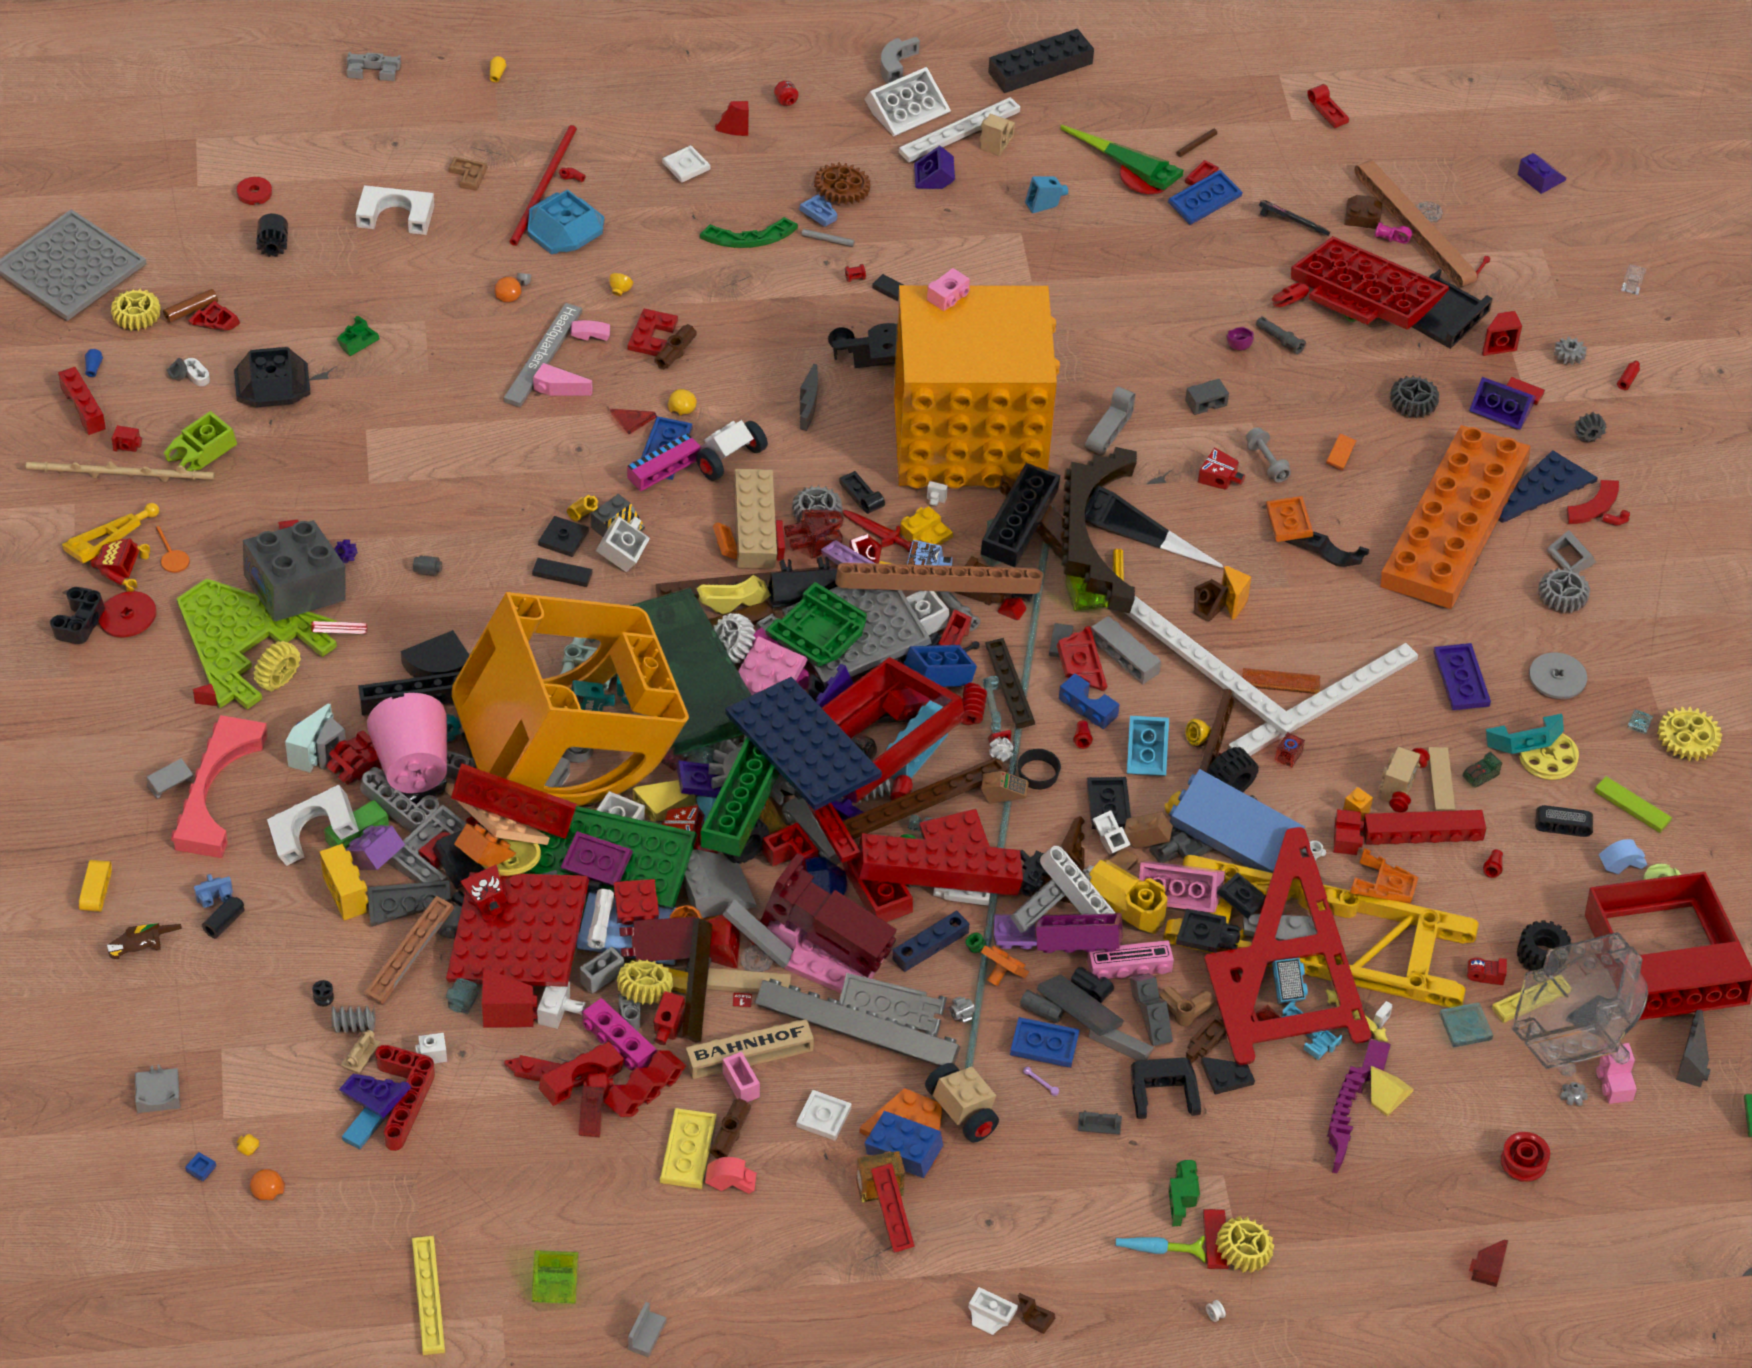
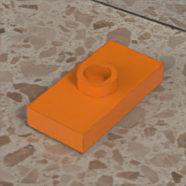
[713,522,737,560]

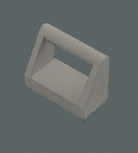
[1547,530,1596,573]
[317,718,346,769]

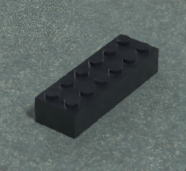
[988,28,1094,93]
[980,463,1061,567]

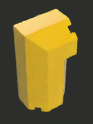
[1089,859,1168,934]

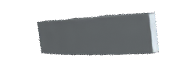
[800,364,818,431]

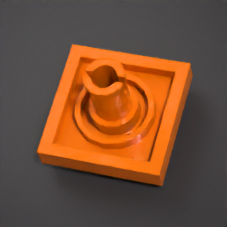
[981,945,1029,986]

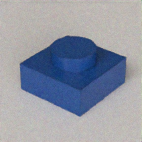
[185,1152,216,1181]

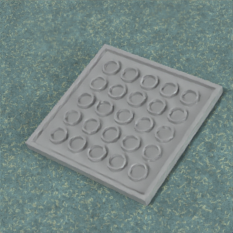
[0,209,146,321]
[782,587,932,687]

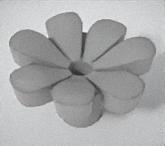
[1560,1082,1588,1106]

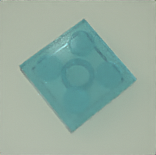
[1439,1002,1493,1048]

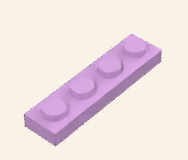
[821,540,874,565]

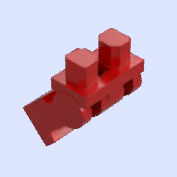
[326,730,382,785]

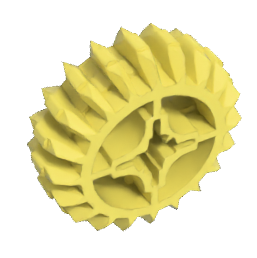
[111,288,161,331]
[253,640,301,692]
[617,959,673,1005]
[1216,1216,1274,1273]

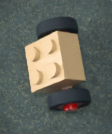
[925,1063,999,1143]

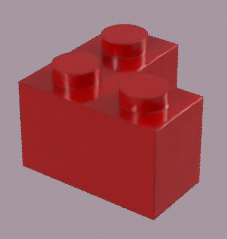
[762,822,818,870]

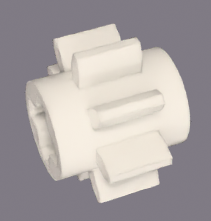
[989,737,1013,762]

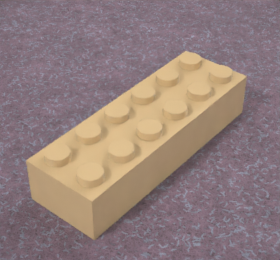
[734,469,777,569]

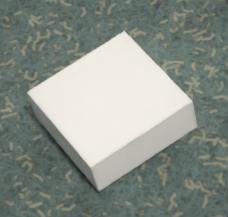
[1373,1001,1393,1029]

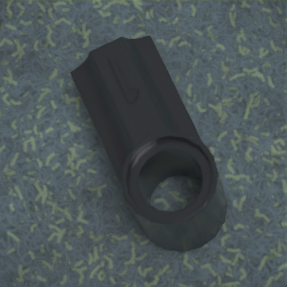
[1071,967,1114,1003]

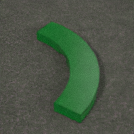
[700,217,798,248]

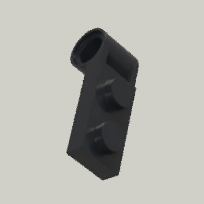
[839,471,885,514]

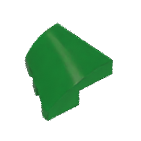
[337,316,380,356]

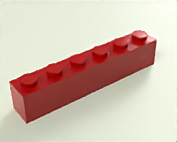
[1363,810,1487,845]

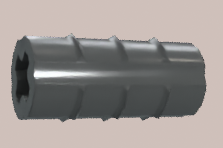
[1020,989,1065,1023]

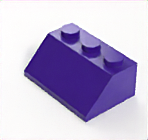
[1469,377,1536,430]

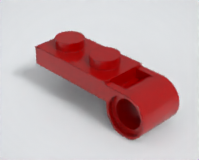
[1307,84,1349,128]

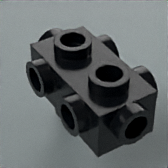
[1019,850,1047,897]

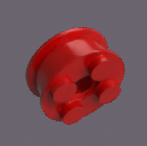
[1501,1132,1550,1182]

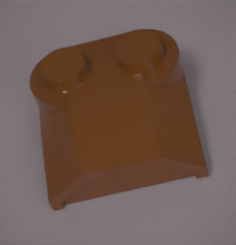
[1344,195,1382,229]

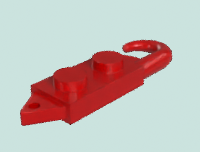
[504,1055,587,1087]

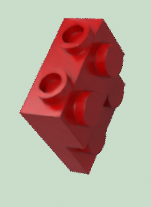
[614,879,659,925]

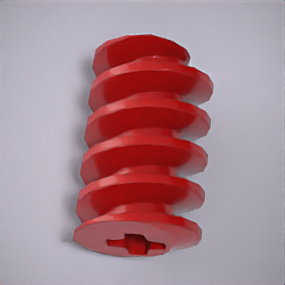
[961,682,987,725]

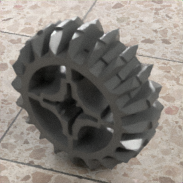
[1390,375,1439,419]

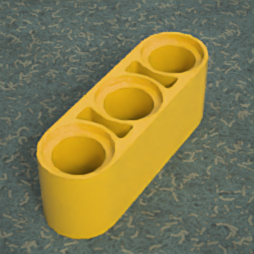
[79,860,112,912]

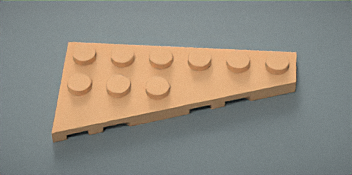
[445,783,550,845]

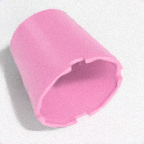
[367,693,447,793]

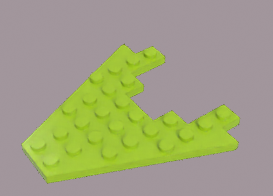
[177,578,337,710]

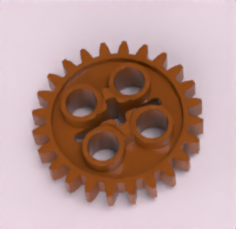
[814,162,871,205]

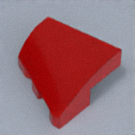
[715,101,749,136]
[188,301,240,331]

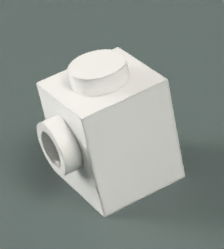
[415,1033,447,1063]

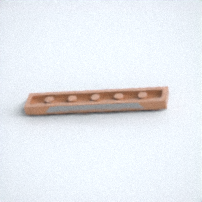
[364,896,454,1005]

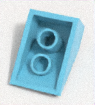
[1127,716,1169,776]

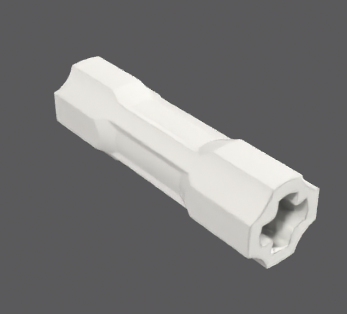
[587,889,614,949]

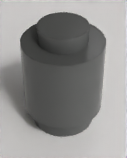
[413,555,442,576]

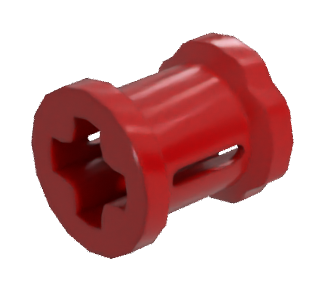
[845,264,866,282]

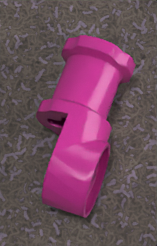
[1375,222,1412,244]

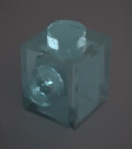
[446,977,478,1014]

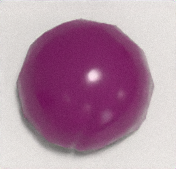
[1226,327,1254,351]

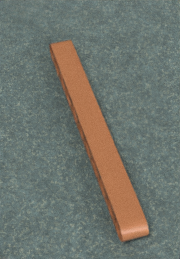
[1354,160,1477,288]
[835,563,1043,594]

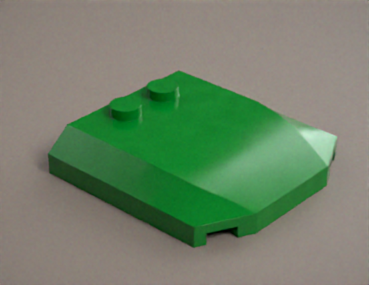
[765,582,867,667]

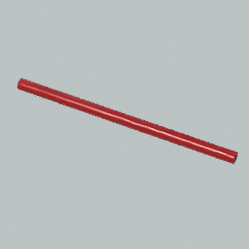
[509,125,577,246]

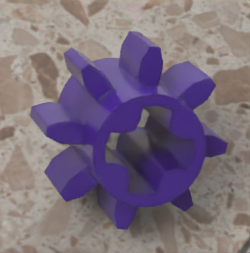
[334,539,358,563]

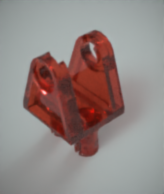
[784,509,844,558]

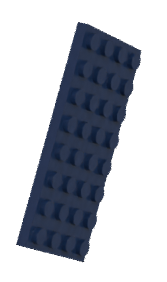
[725,677,882,811]

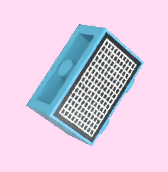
[1272,958,1308,1004]

